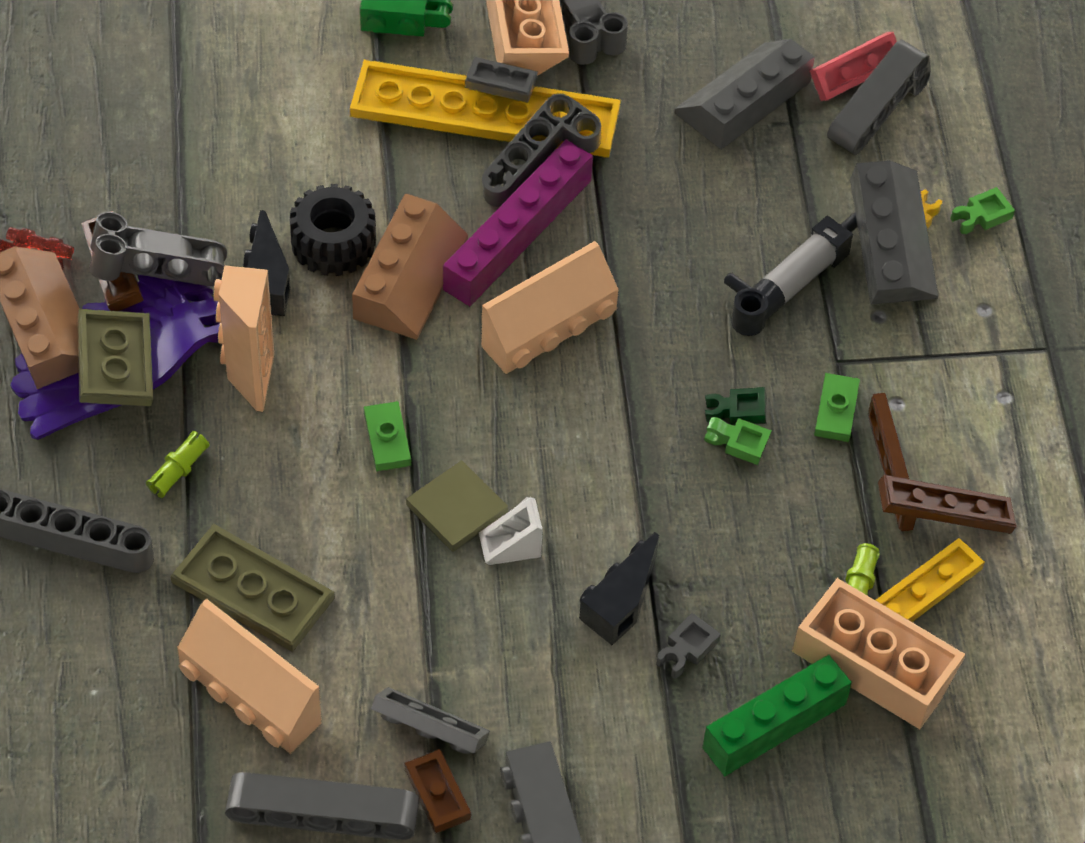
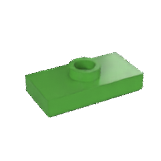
[814,373,860,442]
[364,401,411,471]

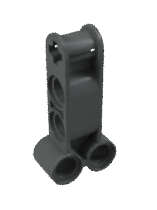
[559,0,628,65]
[89,212,227,286]

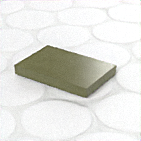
[77,309,153,406]

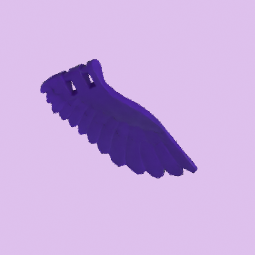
[10,275,220,440]

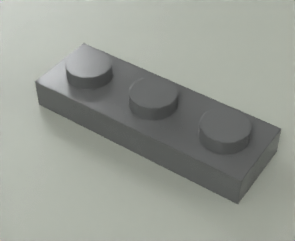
[371,687,490,754]

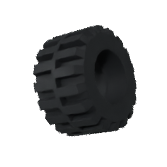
[290,184,376,276]

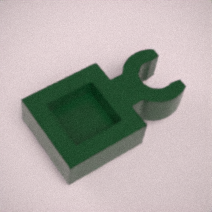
[705,387,767,425]

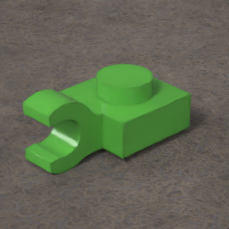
[704,417,772,465]

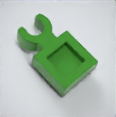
[950,187,1015,234]

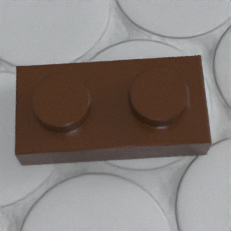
[405,749,471,834]

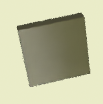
[406,460,508,552]

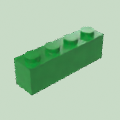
[703,655,852,777]

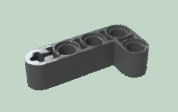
[827,39,931,155]
[482,94,601,207]

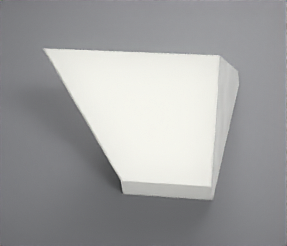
[479,497,543,565]

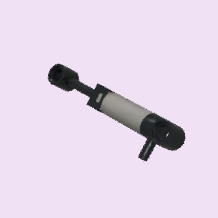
[724,212,858,336]

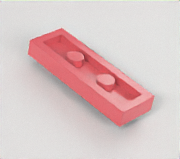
[809,32,897,101]

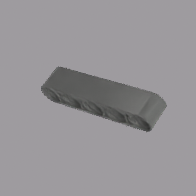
[0,489,154,573]
[225,772,420,840]

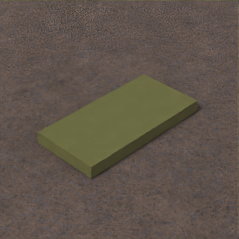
[170,524,335,652]

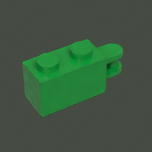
[360,0,453,37]

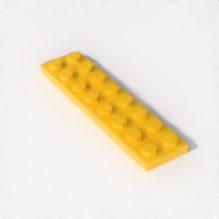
[350,60,621,158]

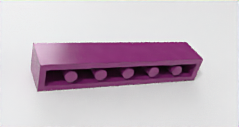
[443,140,593,307]

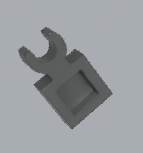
[656,613,721,679]

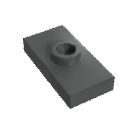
[465,57,538,103]

